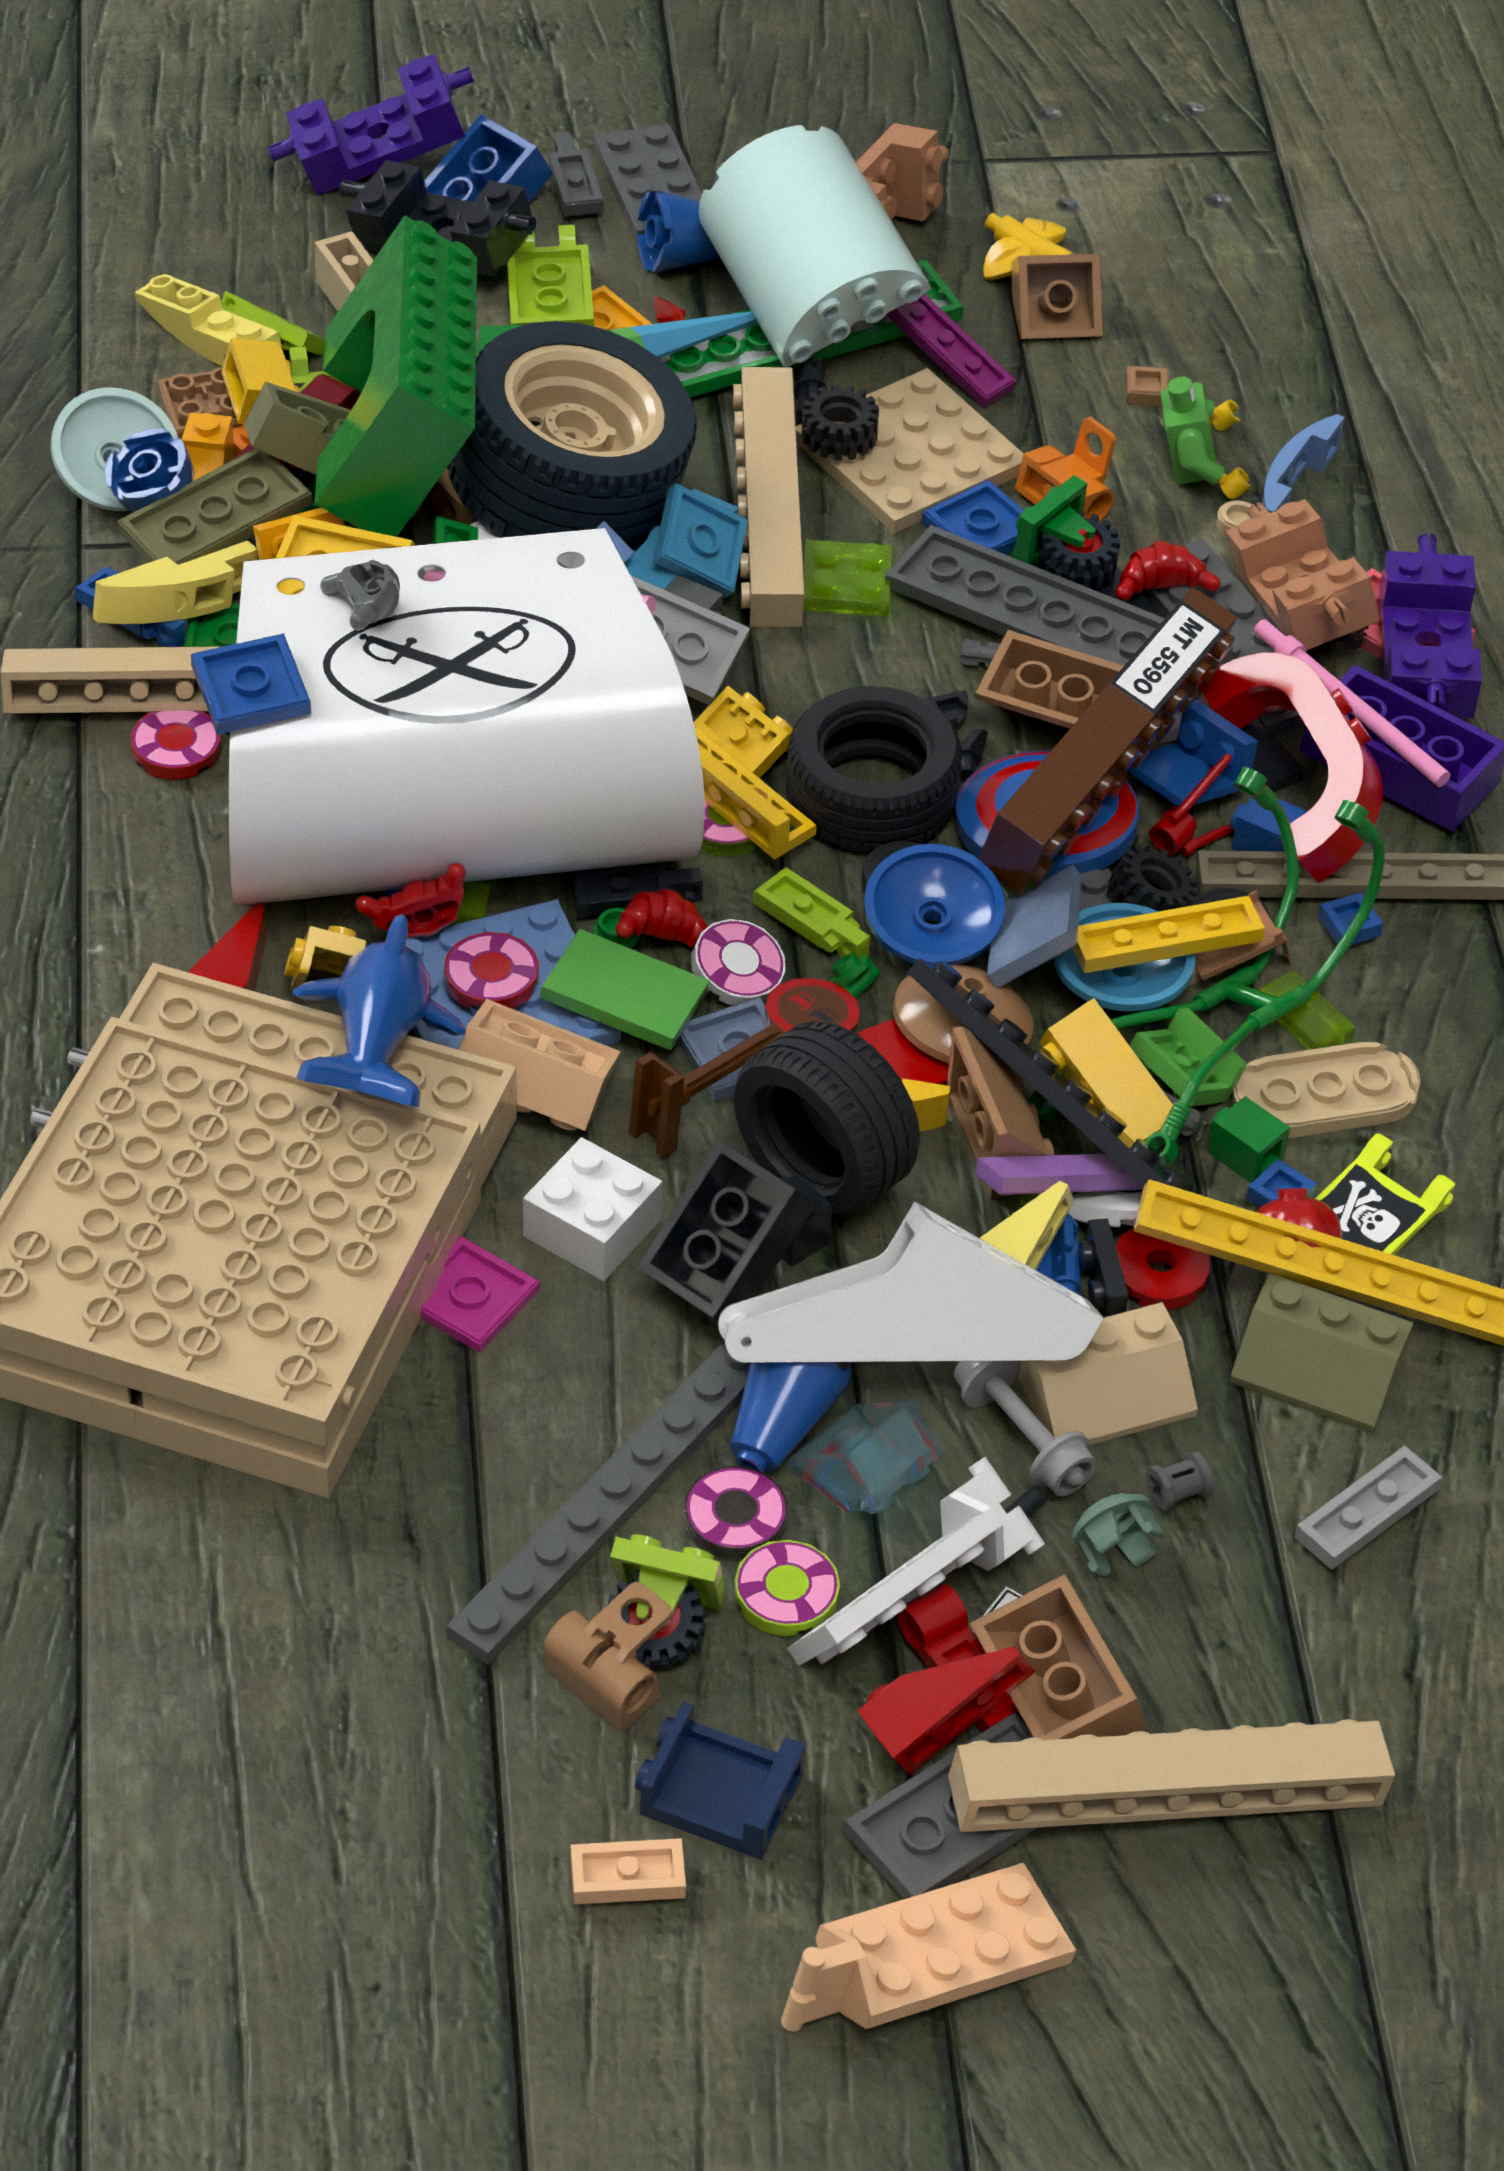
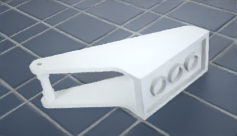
[718,1201,1104,1363]

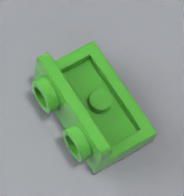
[1130,1008,1247,1107]

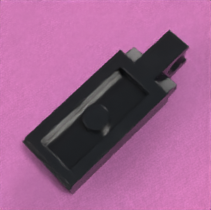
[571,862,703,917]

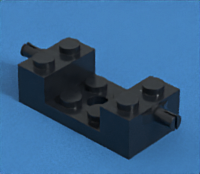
[340,160,536,277]

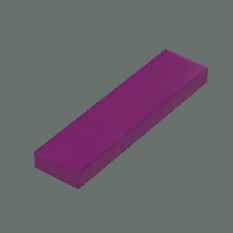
[886,293,1016,409]

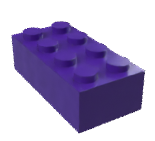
[1300,665,1504,832]

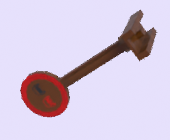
[629,978,860,1158]

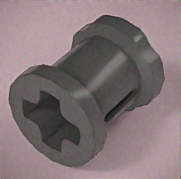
[1146,1451,1214,1511]

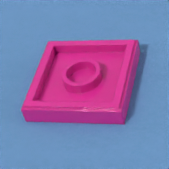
[421,1236,540,1353]

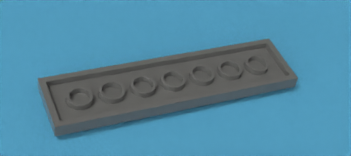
[885,525,1233,701]

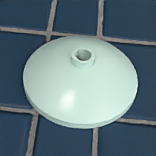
[51,387,178,511]

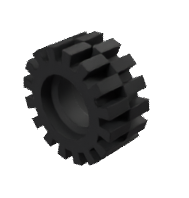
[801,385,879,461]
[1107,845,1199,911]

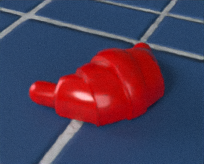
[1115,540,1221,602]
[355,863,466,939]
[615,889,708,948]

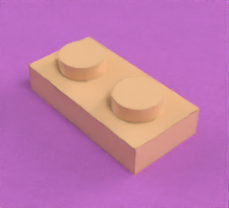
[570,1838,686,1904]

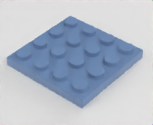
[405,899,621,1049]

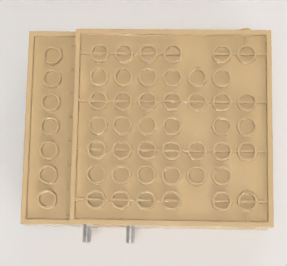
[0,963,517,1498]

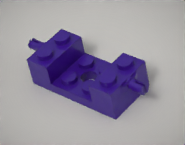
[267,54,475,196]
[1379,533,1482,719]

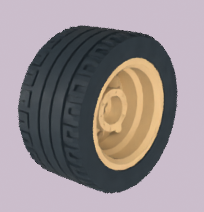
[447,321,697,551]

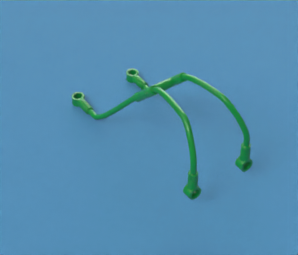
[1029,767,1385,1166]

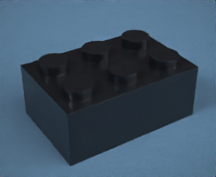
[637,1139,817,1320]

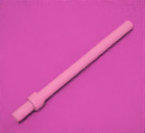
[1254,619,1450,787]

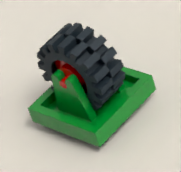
[1011,475,1120,589]

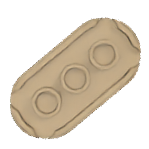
[1231,1042,1420,1138]

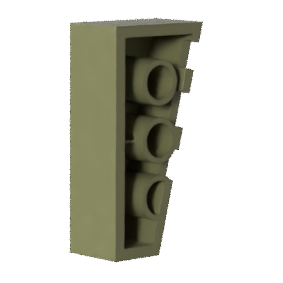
[244,381,428,519]

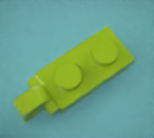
[221,291,325,356]
[753,867,871,957]

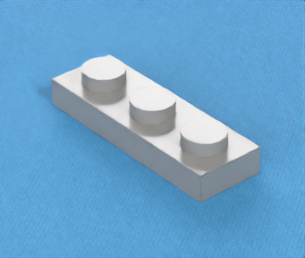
[1294,1445,1442,1570]

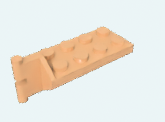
[781,1863,1077,2032]

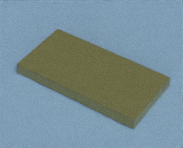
[117,449,313,565]

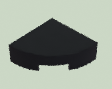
[925,690,968,731]

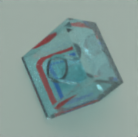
[786,1400,944,1514]

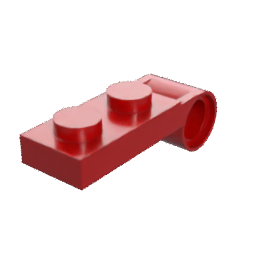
[897,1584,1022,1732]

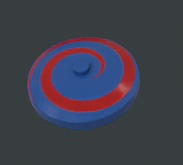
[956,751,1139,880]

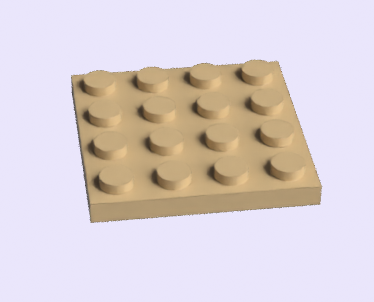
[795,368,1024,534]

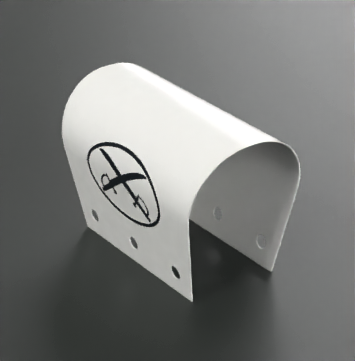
[229,528,705,906]

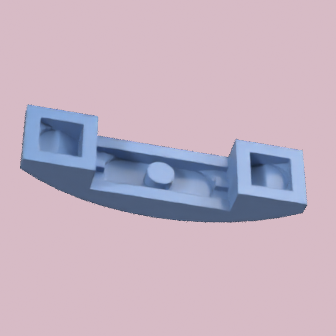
[1262,414,1345,513]

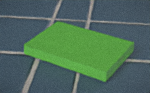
[540,929,710,1051]

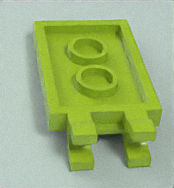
[507,225,594,326]

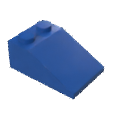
[424,114,553,202]

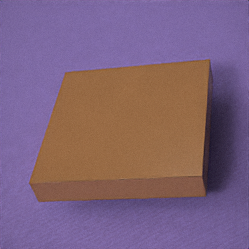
[157,367,243,440]

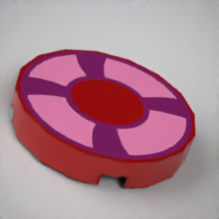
[131,710,222,780]
[444,932,539,1009]

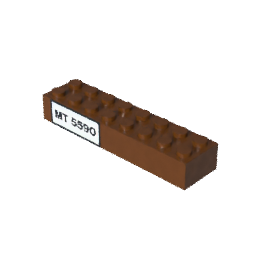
[978,587,1237,896]

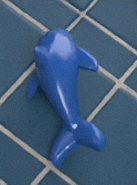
[292,914,465,1107]

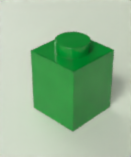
[1209,1096,1290,1183]

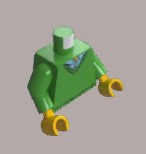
[1161,377,1251,499]

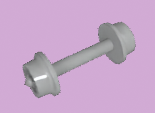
[954,1361,1097,1497]

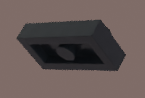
[1078,1218,1129,1318]

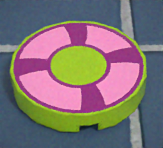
[734,1540,840,1637]

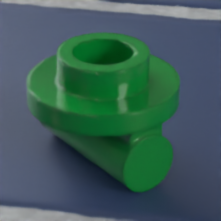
[829,952,880,999]

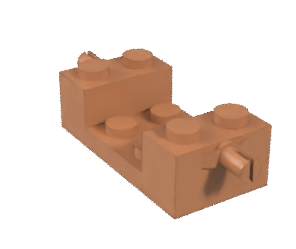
[856,123,949,221]
[1226,499,1380,650]

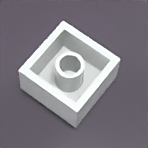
[523,1137,663,1281]

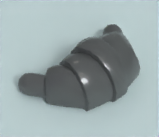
[320,560,400,631]

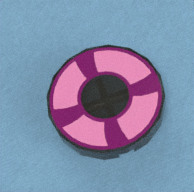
[684,1466,788,1561]

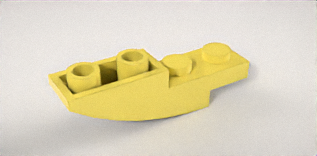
[134,274,282,366]
[93,541,258,624]

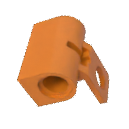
[1014,417,1116,523]

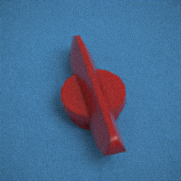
[653,297,686,323]

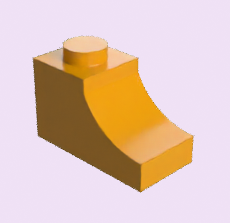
[182,412,235,480]

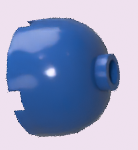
[104,429,195,512]

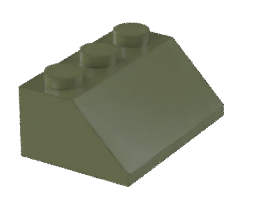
[1229,1273,1414,1433]

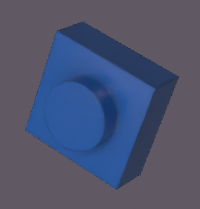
[1318,892,1383,945]
[1246,1159,1317,1207]

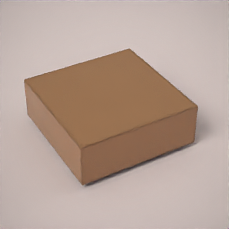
[1126,366,1169,406]

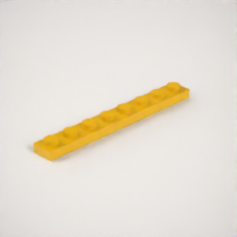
[1134,1179,1504,1346]

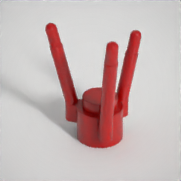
[1149,754,1235,857]

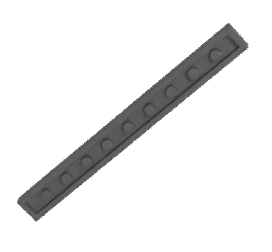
[446,1340,751,1665]

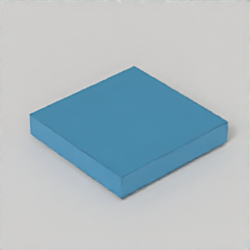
[653,483,748,598]

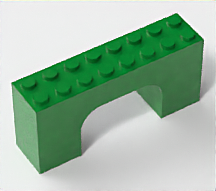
[315,215,477,537]

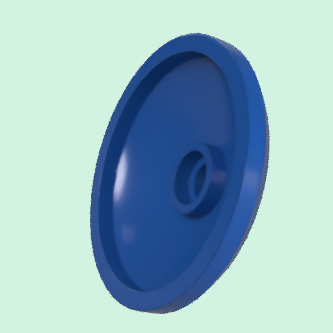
[864,844,1005,965]

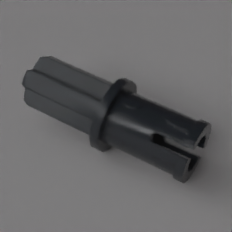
[794,357,827,417]

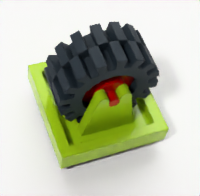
[608,1534,726,1672]

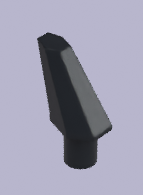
[960,729,988,782]

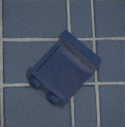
[635,1702,806,1860]

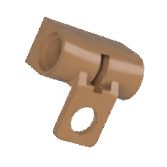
[543,1582,672,1733]

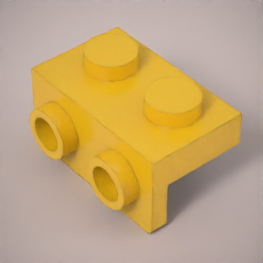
[284,926,366,991]

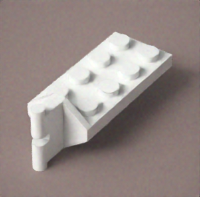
[787,1457,1045,1666]

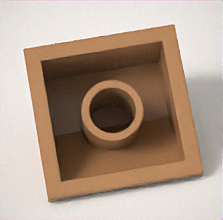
[1011,254,1103,340]

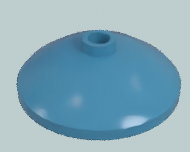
[1053,903,1196,1012]

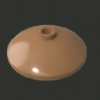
[893,964,1034,1063]

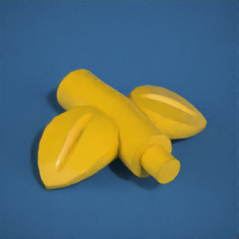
[983,213,1074,280]

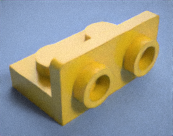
[693,686,793,779]

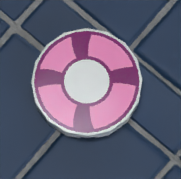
[691,919,785,1006]

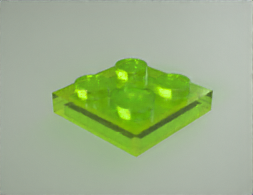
[803,540,892,616]

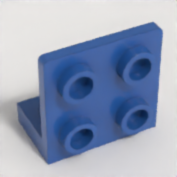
[1127,700,1258,807]

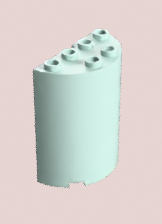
[699,125,931,368]

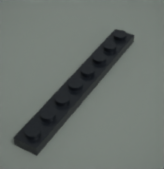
[907,958,1195,1192]

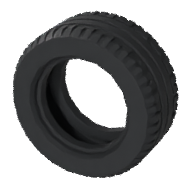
[786,686,962,854]
[734,1021,920,1216]

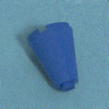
[637,190,721,273]
[730,1362,852,1474]

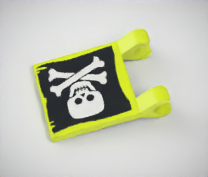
[1315,1134,1455,1255]

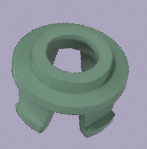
[1072,1493,1164,1576]

